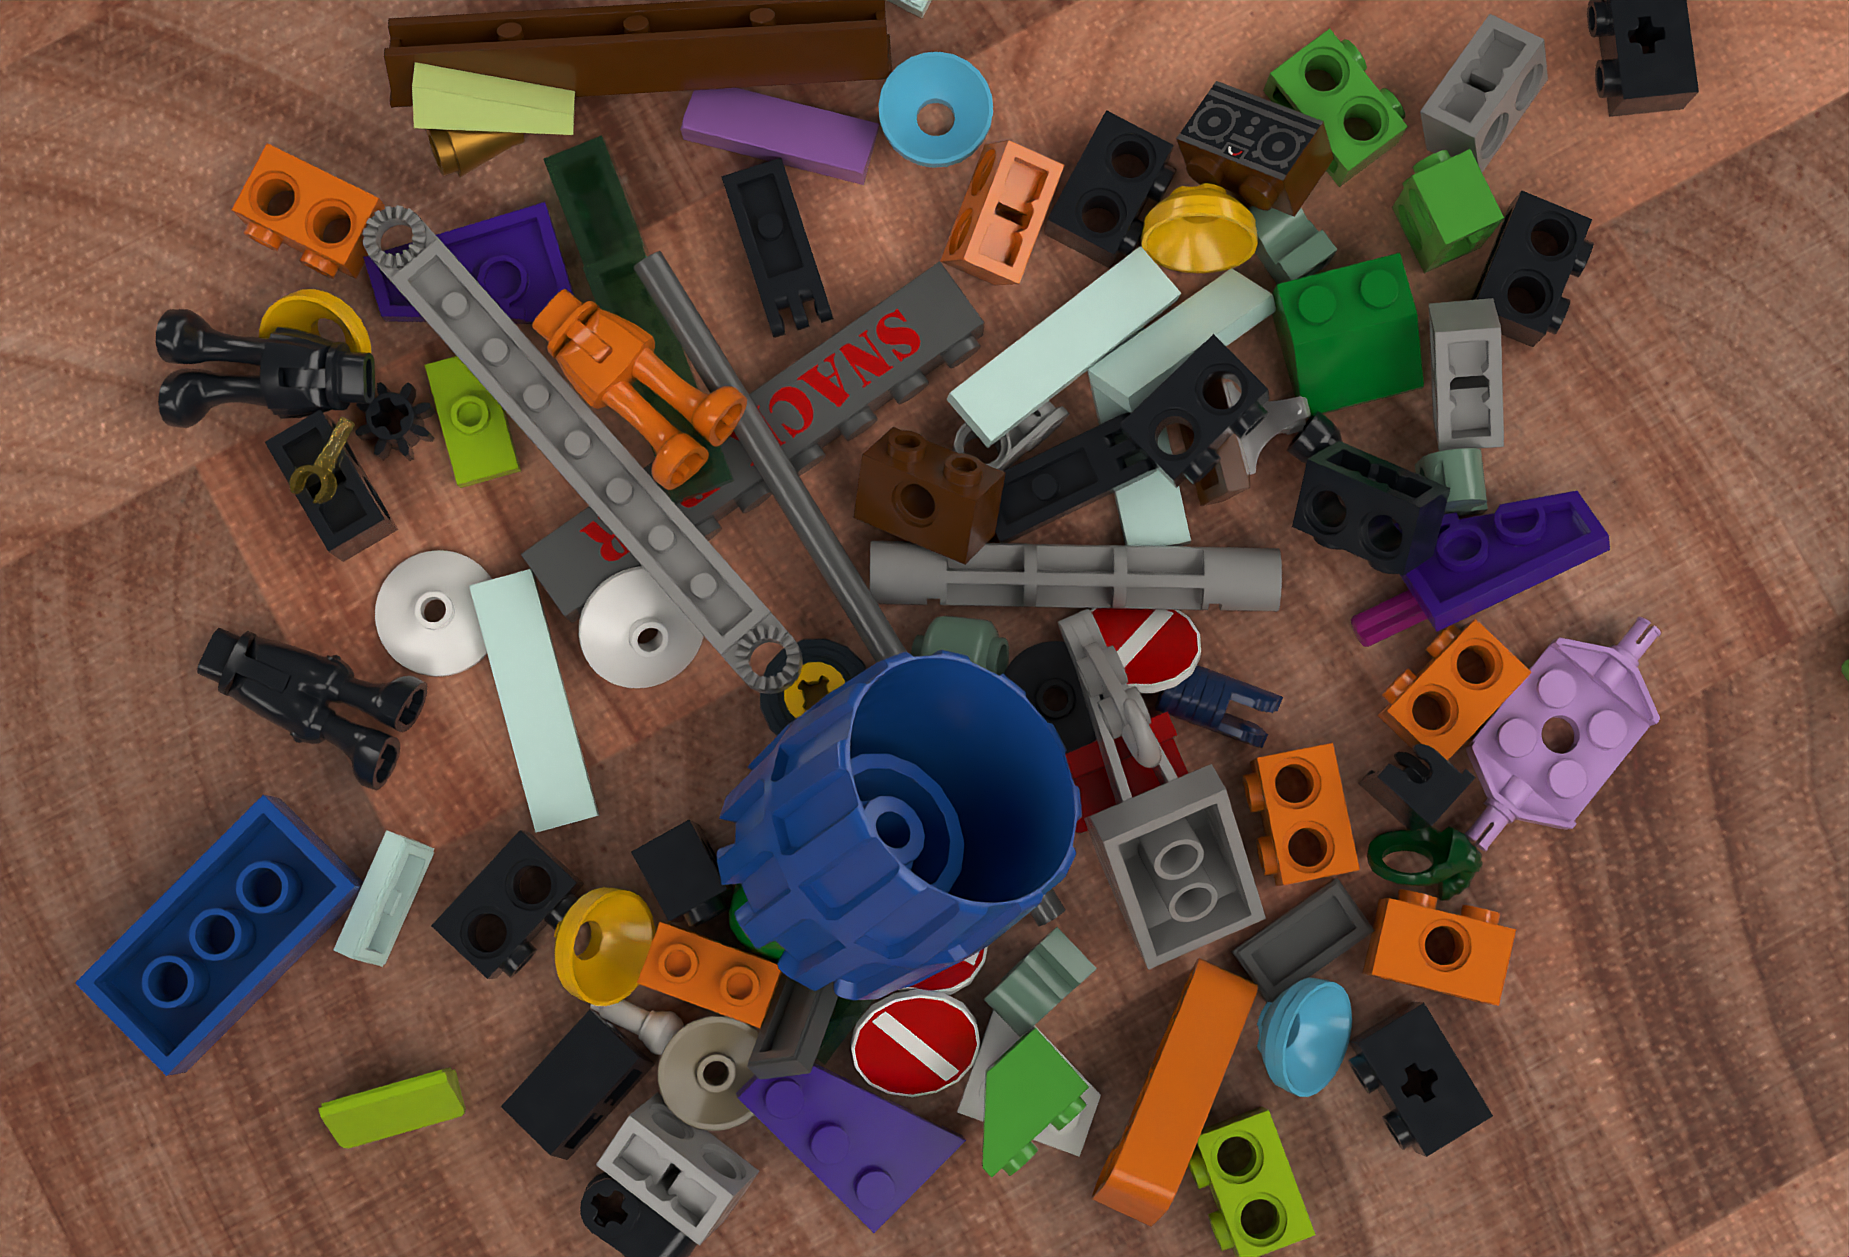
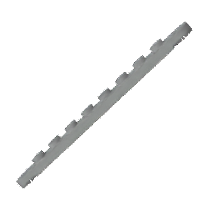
[362,205,803,694]

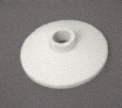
[375,550,492,677]
[578,566,703,688]

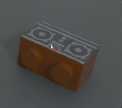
[1176,81,1334,217]

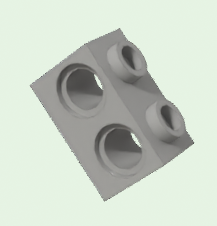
[1420,14,1548,172]
[1429,298,1504,451]
[596,1092,760,1246]

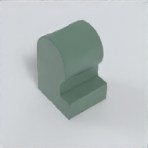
[1248,206,1338,284]
[1415,448,1488,516]
[984,927,1097,1037]

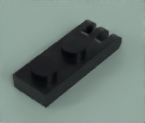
[721,158,833,338]
[995,412,1157,543]

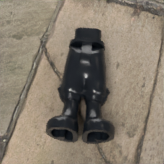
[197,628,428,791]

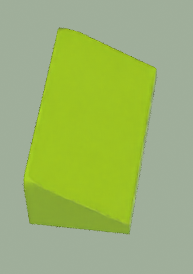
[318,1067,466,1148]

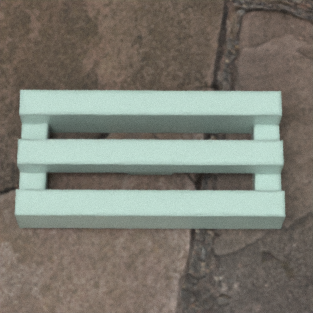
[334,830,434,967]

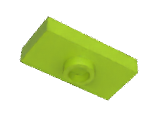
[425,356,521,488]

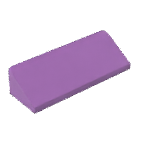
[680,88,879,185]

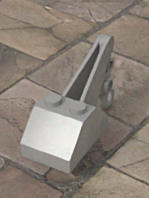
[1058,608,1266,970]

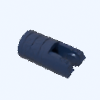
[1155,665,1283,748]

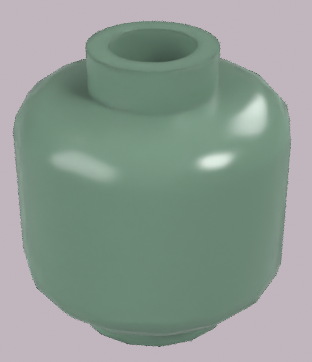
[911,615,1009,675]

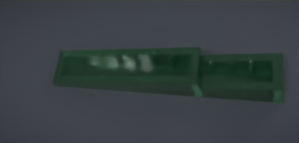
[543,135,734,505]

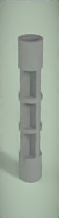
[870,541,1282,612]

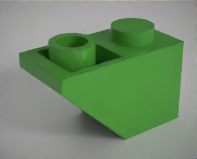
[982,1026,1089,1178]

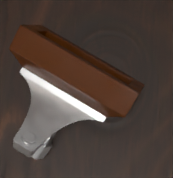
[1179,379,1311,506]

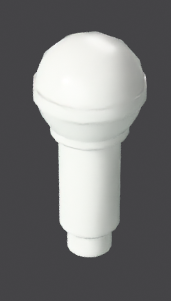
[590,999,684,1055]

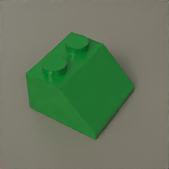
[1272,253,1424,419]

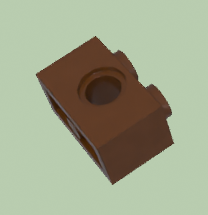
[853,427,1006,565]

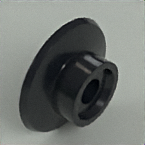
[1004,641,1105,754]

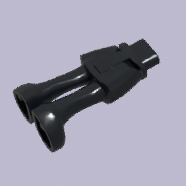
[155,309,376,428]

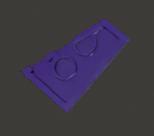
[364,202,575,324]
[1394,491,1610,632]
[736,1063,966,1233]

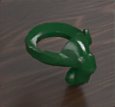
[1367,826,1483,901]

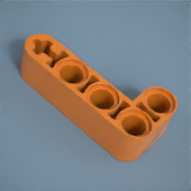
[1091,958,1258,1227]

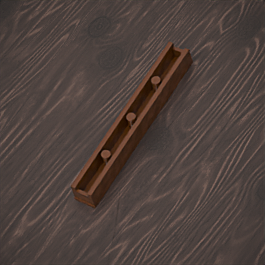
[384,0,892,108]

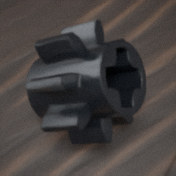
[355,382,435,461]

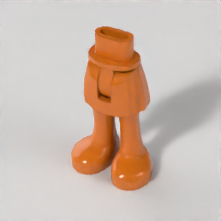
[532,289,747,490]

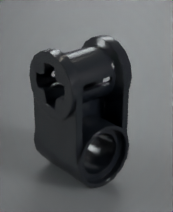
[580,1172,698,1257]

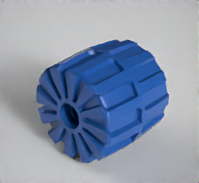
[717,650,1082,1000]

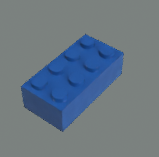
[75,794,363,1076]

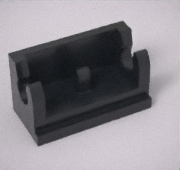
[1358,744,1476,831]
[501,1009,655,1160]

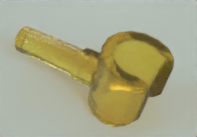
[289,417,355,504]

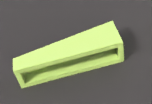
[412,62,575,135]

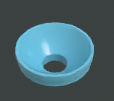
[879,52,993,168]
[1257,978,1352,1097]

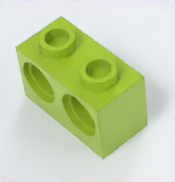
[1188,1106,1316,1257]

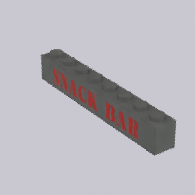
[521,261,984,623]

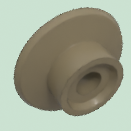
[658,1016,759,1131]

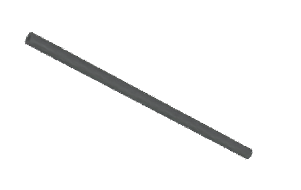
[633,251,1066,926]

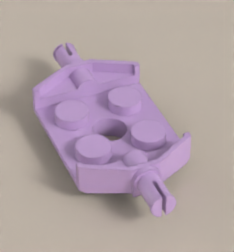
[1464,617,1661,852]

